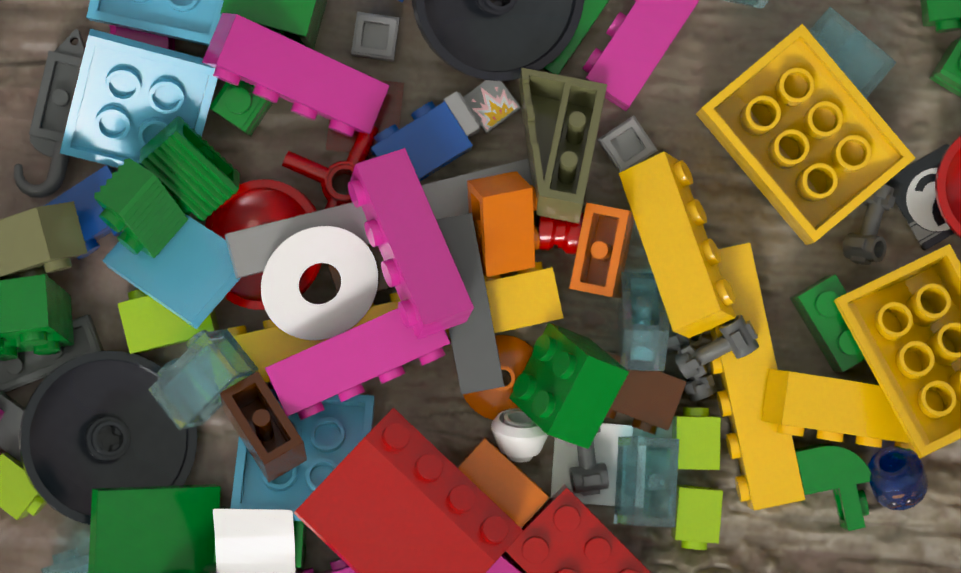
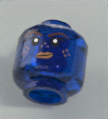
[867,446,928,510]

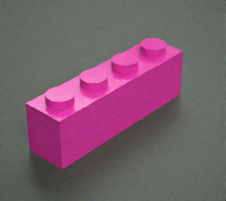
[582,0,700,111]
[202,13,390,137]
[348,148,474,339]
[265,308,451,420]

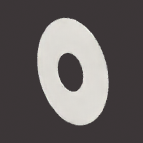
[261,226,378,340]

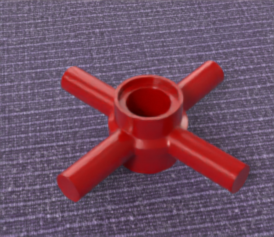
[282,126,379,209]

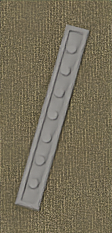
[225,159,532,279]

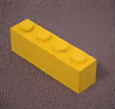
[619,151,736,338]
[762,369,916,453]

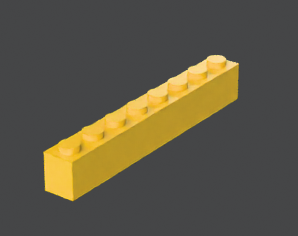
[211,261,564,392]

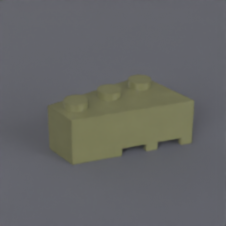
[519,67,607,223]
[0,201,88,280]

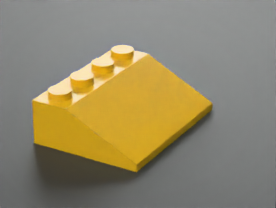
[696,24,915,245]
[834,244,961,459]

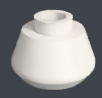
[491,408,548,462]

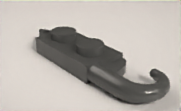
[13,29,85,198]

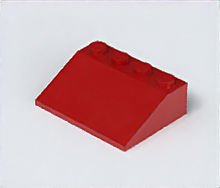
[294,407,524,573]

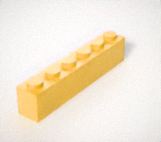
[705,243,805,511]

